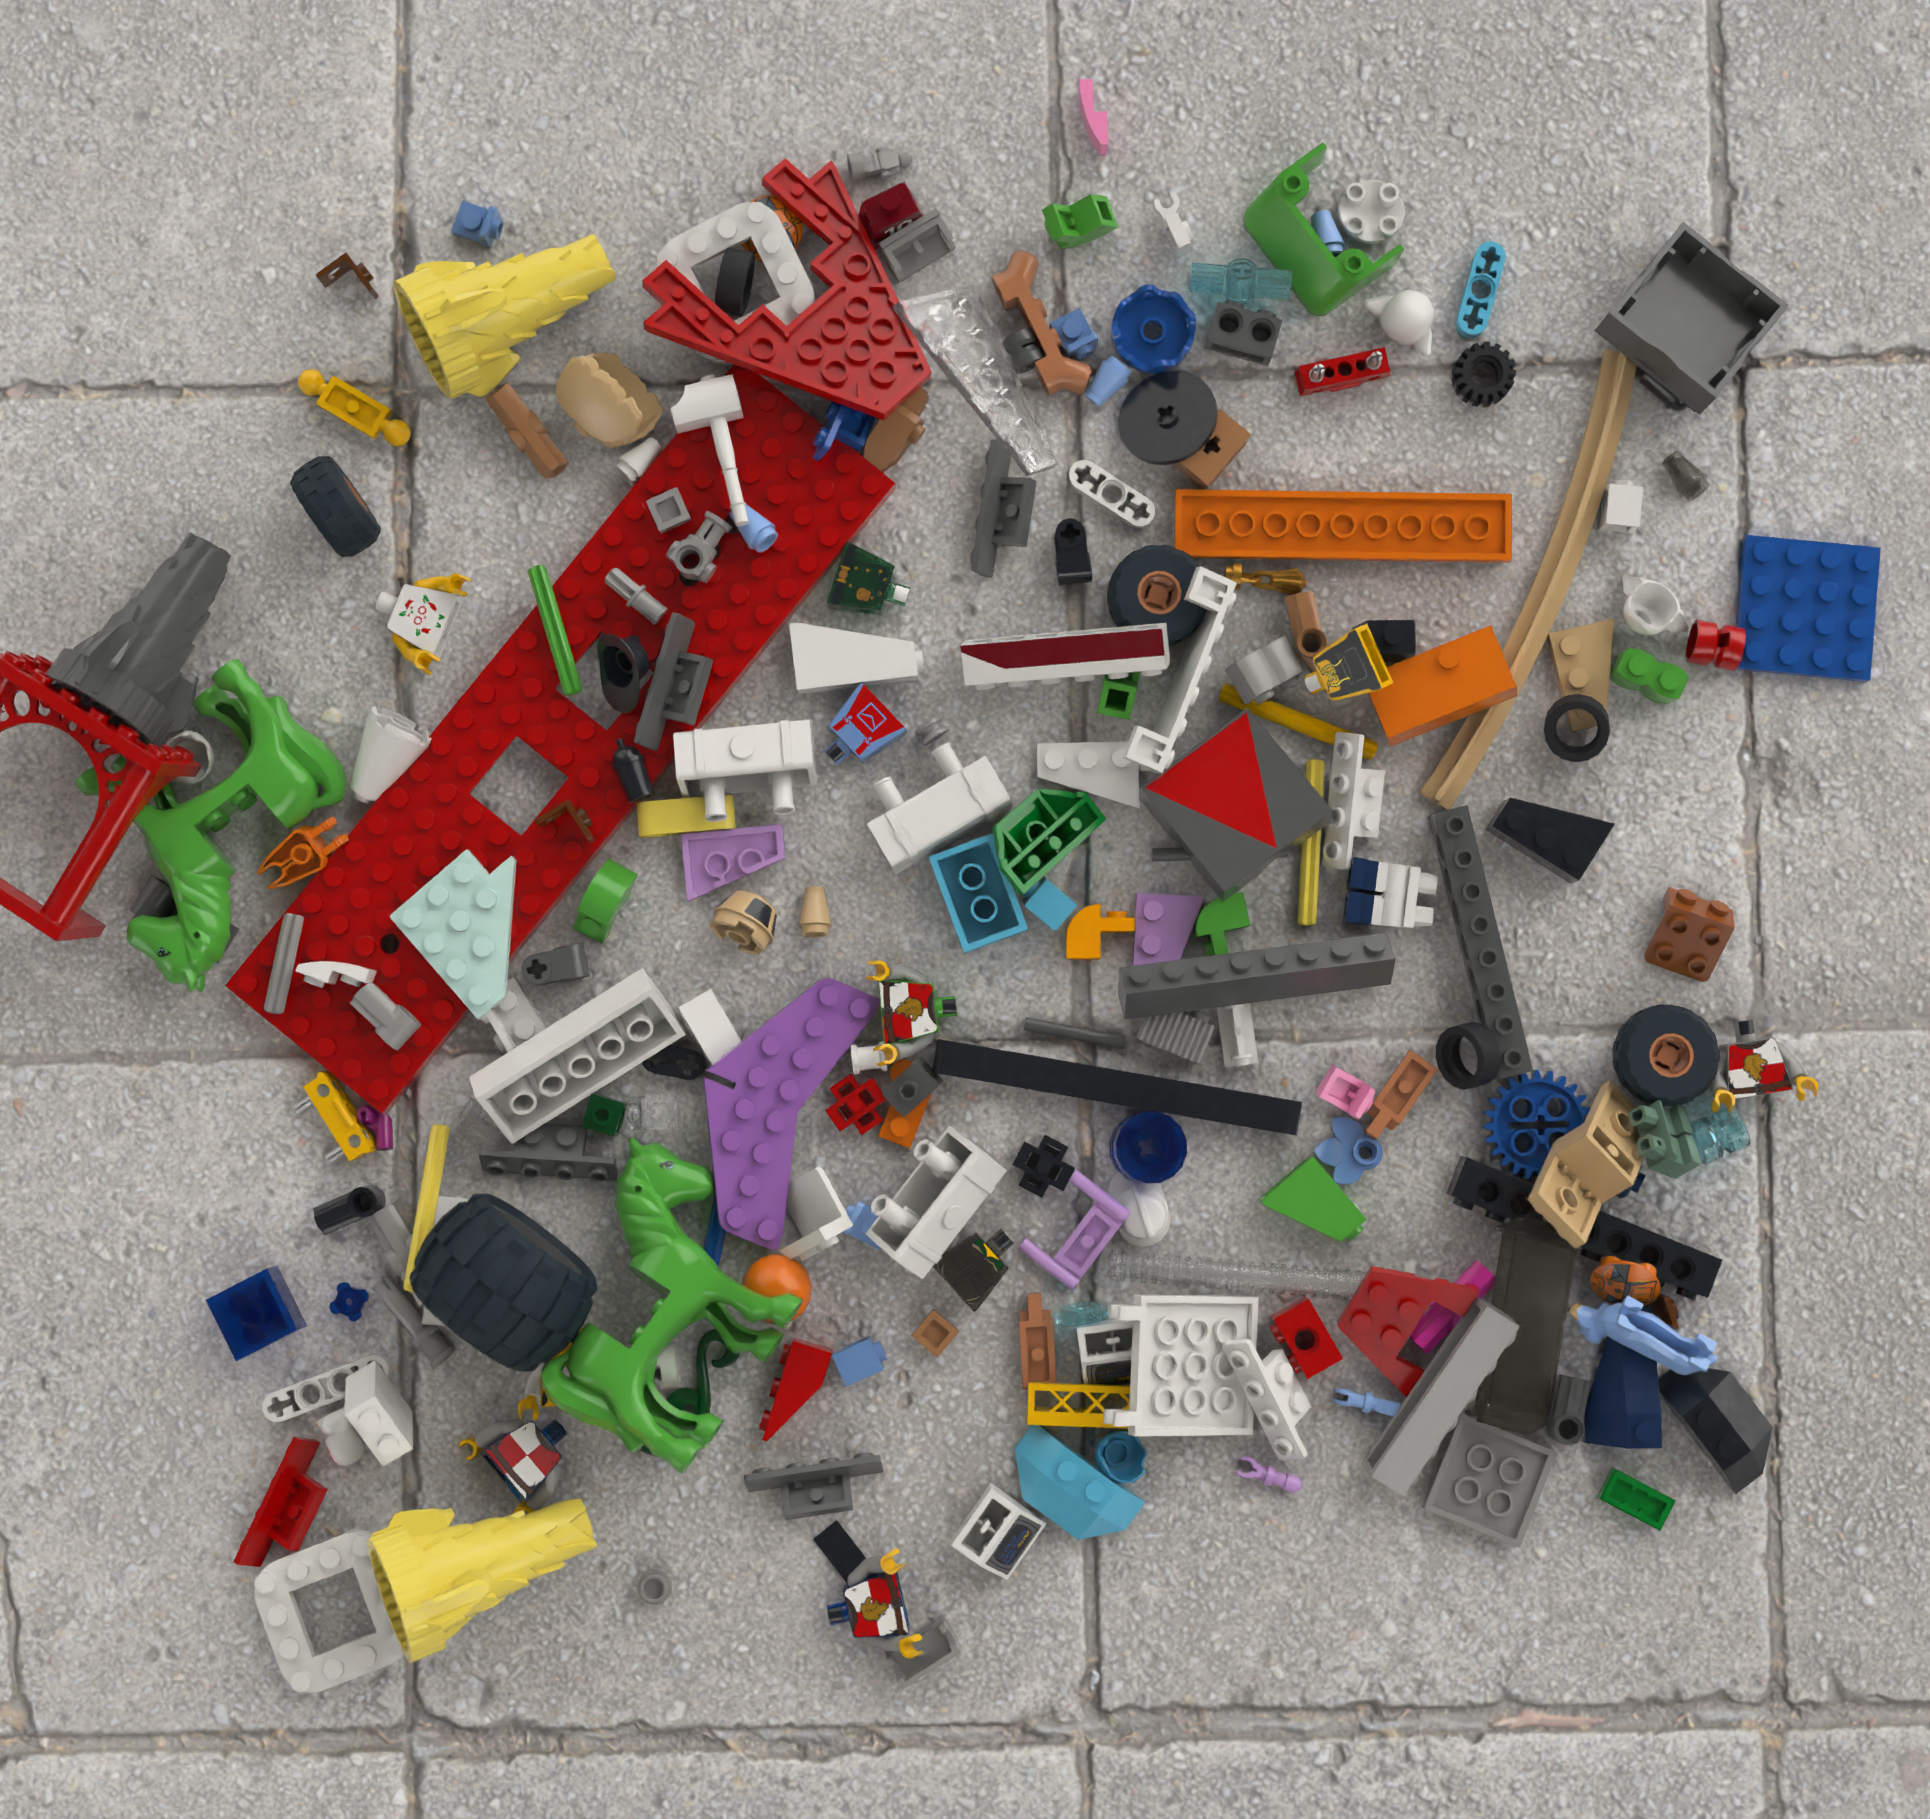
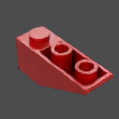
[759,1338,834,1442]

